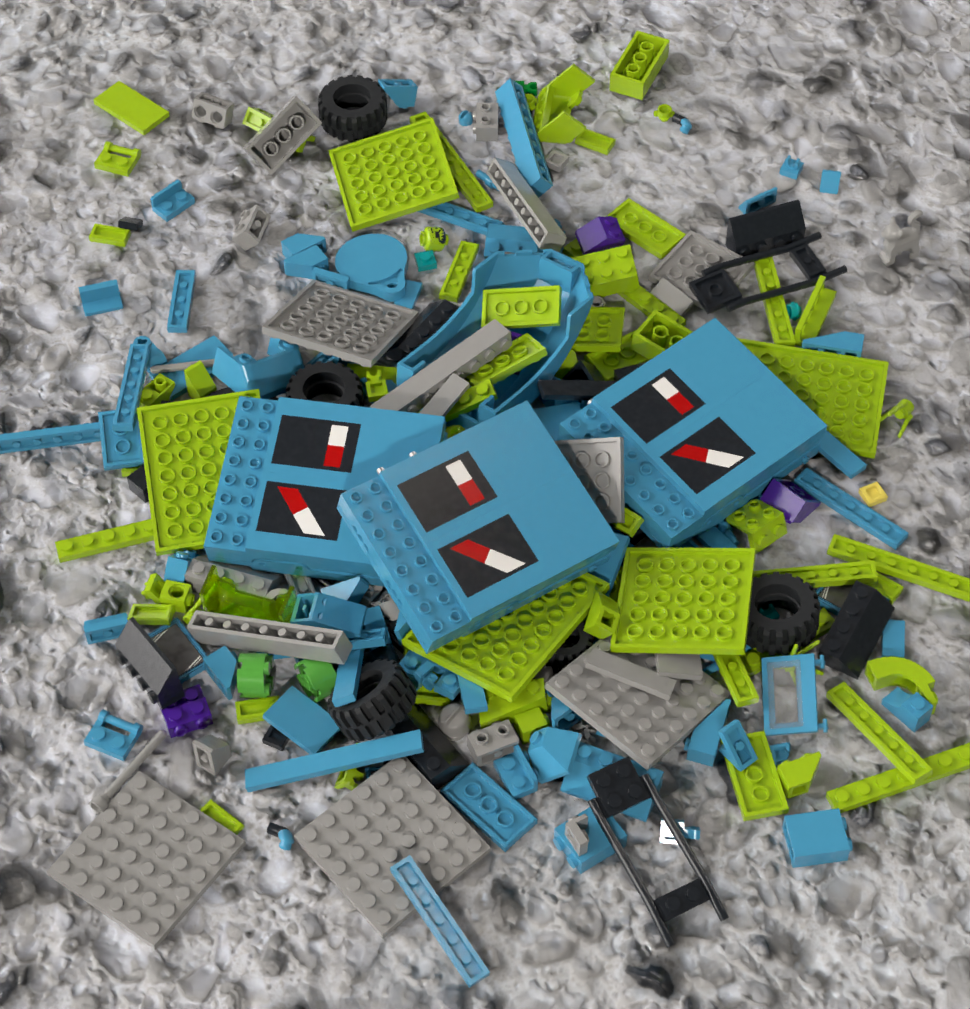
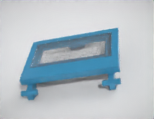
[761,653,829,736]

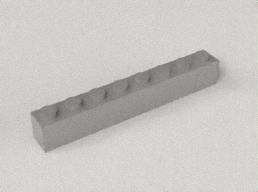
[486,157,567,252]
[370,319,512,413]
[187,610,353,665]

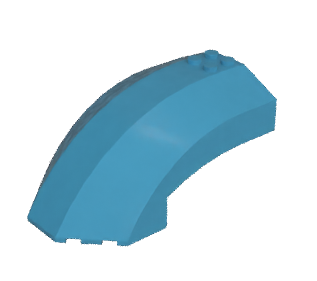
[396,249,594,433]

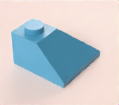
[528,727,582,784]

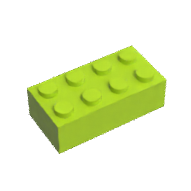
[609,31,670,100]
[572,244,640,297]
[630,309,692,360]

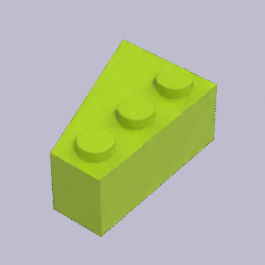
[479,678,548,729]

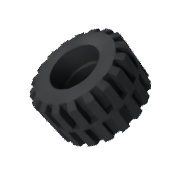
[546,621,593,673]

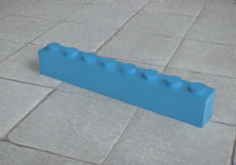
[495,78,553,198]

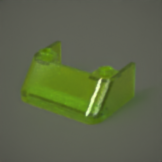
[199,565,297,623]

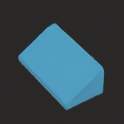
[738,187,778,214]

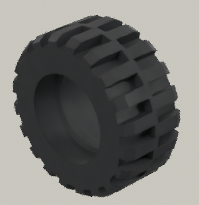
[318,75,388,142]
[286,361,364,407]
[746,572,820,656]
[328,659,417,742]

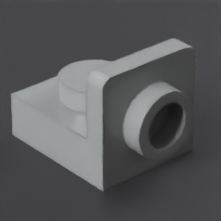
[565,814,589,856]

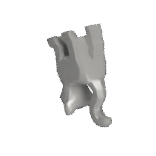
[879,210,923,266]

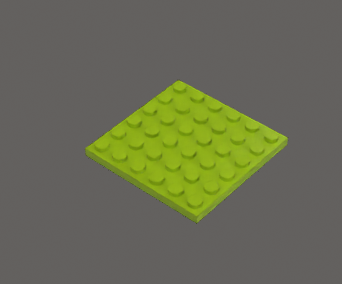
[328,117,460,232]
[610,547,756,655]

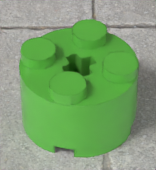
[237,653,275,698]
[294,659,337,703]

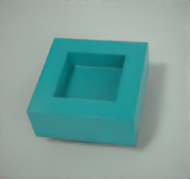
[414,250,437,272]

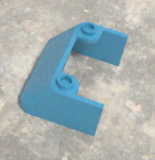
[212,338,305,399]

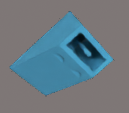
[290,592,367,638]

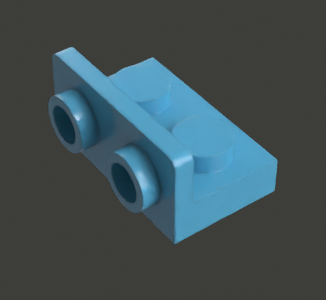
[150,179,195,222]
[493,744,540,800]

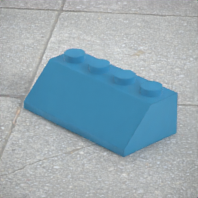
[484,223,565,259]
[560,742,664,822]

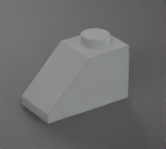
[192,734,232,776]

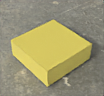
[858,482,888,508]

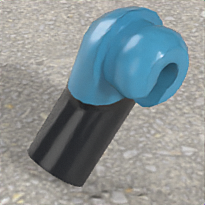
[672,113,692,134]
[267,822,294,851]

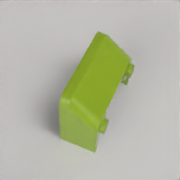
[533,64,595,144]

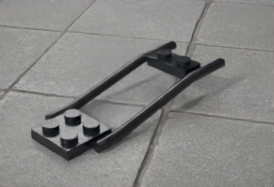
[689,232,847,314]
[586,756,729,948]

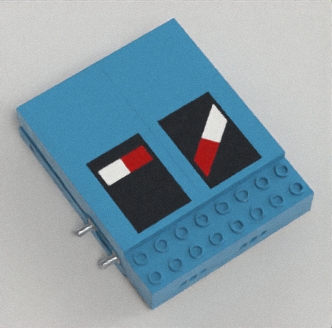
[557,318,827,548]
[204,396,448,587]
[337,401,620,654]

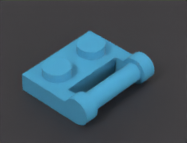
[84,709,143,761]

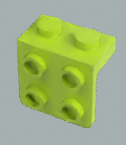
[726,499,788,554]

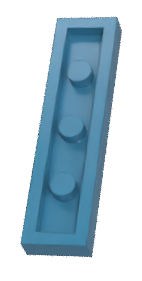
[167,270,196,333]

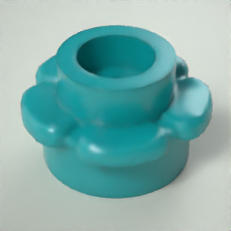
[786,302,802,321]

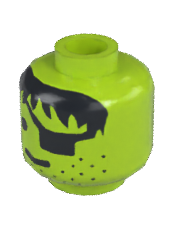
[419,227,449,252]

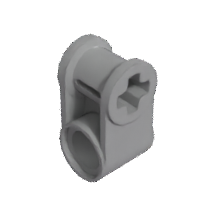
[369,591,400,621]

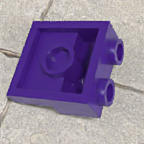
[160,684,213,738]

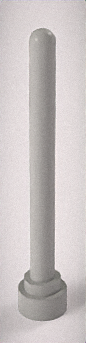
[150,351,245,374]
[89,730,167,814]

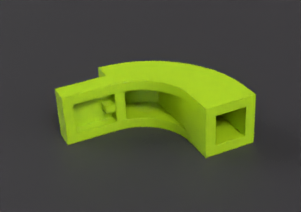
[865,657,938,714]

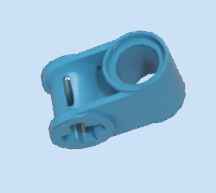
[133,336,167,373]

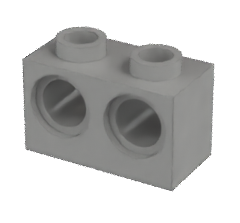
[192,92,234,129]

